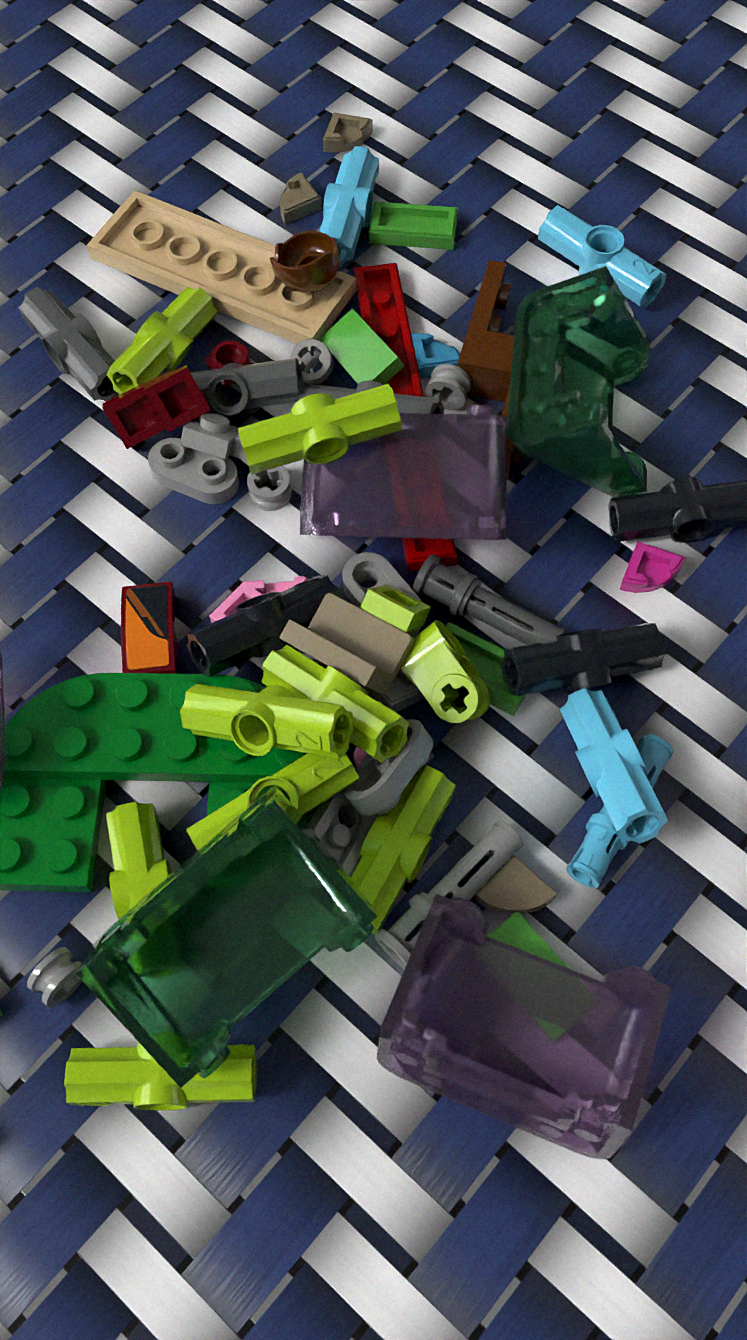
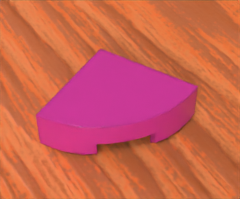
[619,541,686,593]

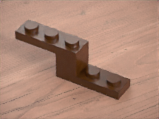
[458,260,547,480]

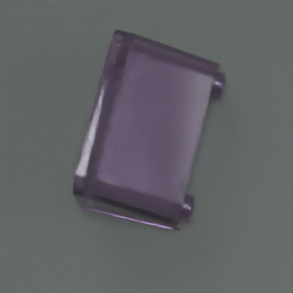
[299,405,507,540]
[376,894,672,1159]

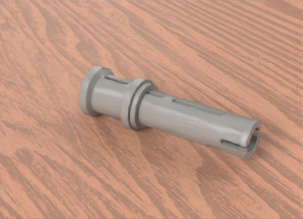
[375,820,524,973]

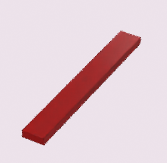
[354,263,457,572]

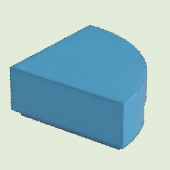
[411,333,460,379]

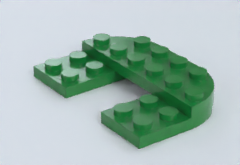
[0,673,318,898]

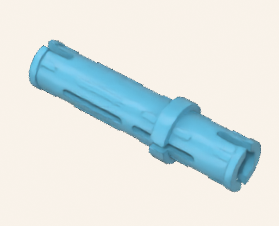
[566,734,674,888]

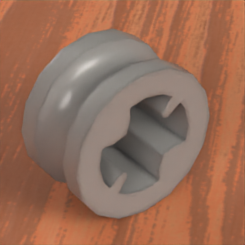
[290,339,334,385]
[426,364,472,410]
[247,466,292,511]
[27,947,88,1008]

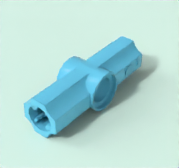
[319,146,379,267]
[538,205,667,308]
[560,688,668,844]

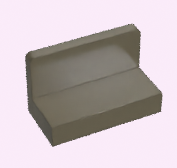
[279,593,414,695]

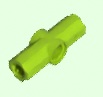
[106,286,218,394]
[238,383,402,475]
[261,645,409,763]
[180,684,354,758]
[186,753,360,873]
[334,765,456,934]
[106,802,184,982]
[64,1039,257,1111]

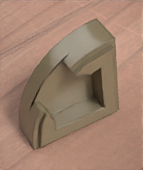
[323,113,373,153]
[279,172,322,225]
[474,855,557,913]

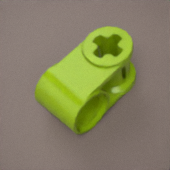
[401,620,491,723]

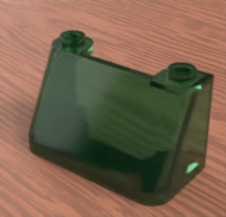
[506,266,650,497]
[76,786,377,1088]

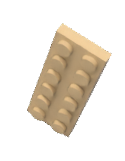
[86,190,357,344]

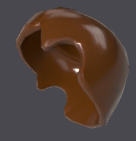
[270,230,341,294]

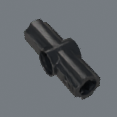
[608,477,747,543]
[187,575,342,677]
[501,623,667,696]

